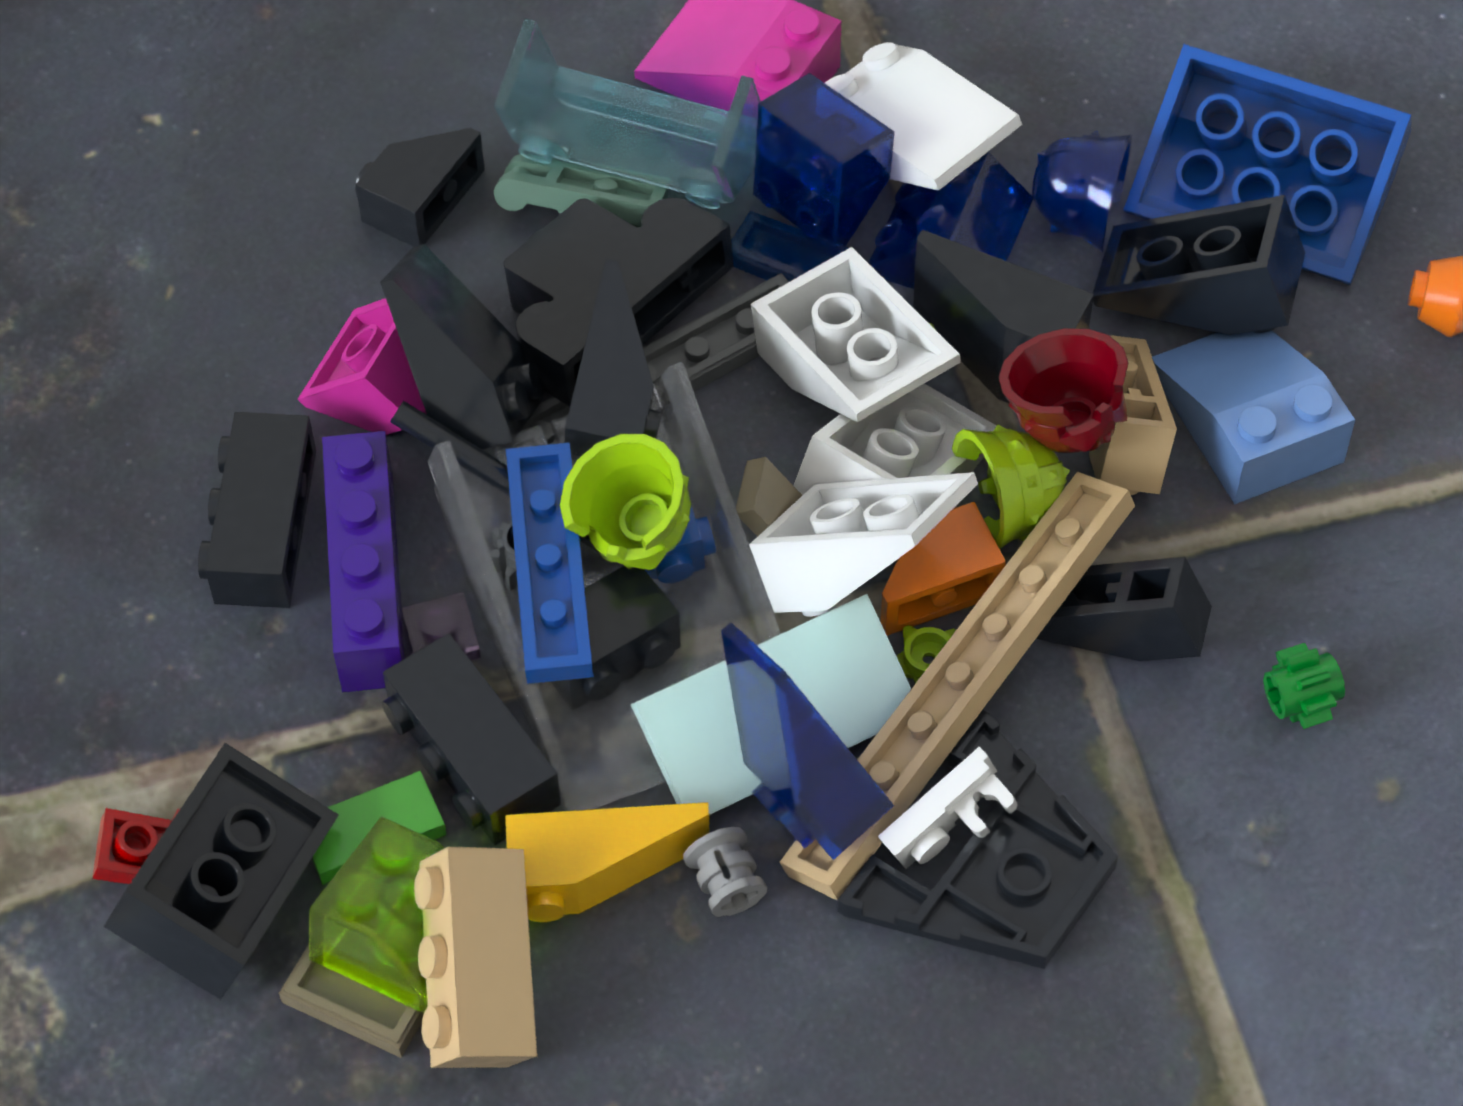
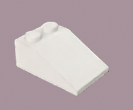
[803,42,1022,190]
[751,247,961,422]
[793,384,996,495]
[749,472,978,617]

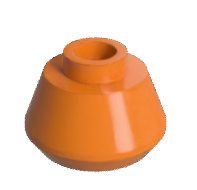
[1408,255,1463,338]

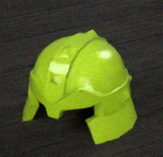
[951,425,1070,549]
[560,434,691,570]

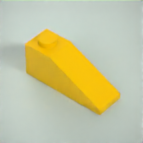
[506,802,710,922]

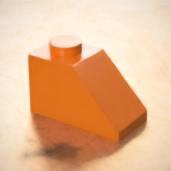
[881,502,1006,636]

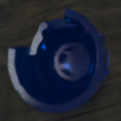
[1031,130,1132,252]

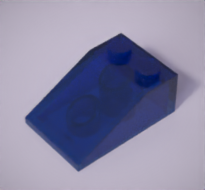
[721,622,894,860]

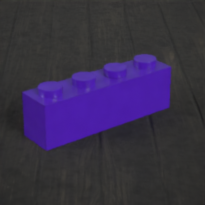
[322,431,405,693]

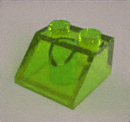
[309,816,445,1014]

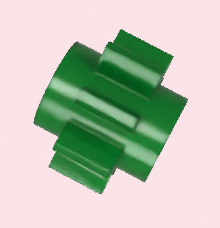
[1263,643,1345,729]

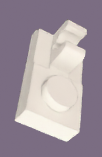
[878,747,1017,869]

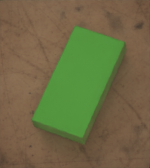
[312,771,447,885]

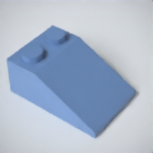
[1152,330,1355,505]

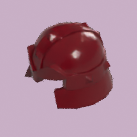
[999,328,1129,453]

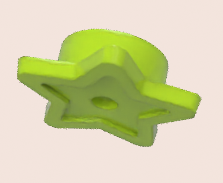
[896,625,957,684]

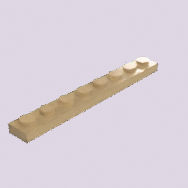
[779,472,1135,901]

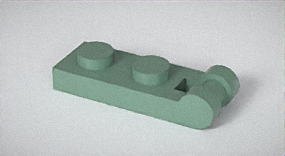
[494,154,670,227]

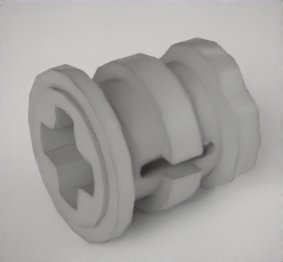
[683,827,767,917]

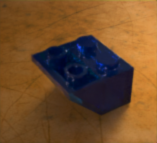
[753,73,895,254]
[869,152,1034,289]

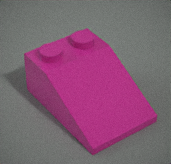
[634,0,841,144]

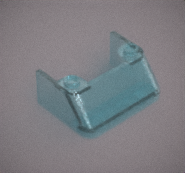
[494,18,771,209]

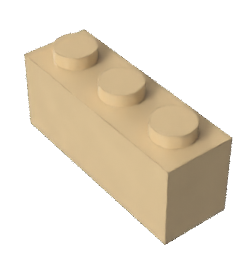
[414,847,537,1068]

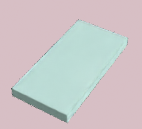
[630,594,911,815]

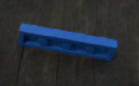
[506,442,593,684]

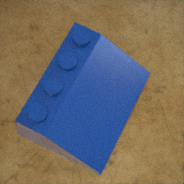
[1123,44,1411,285]

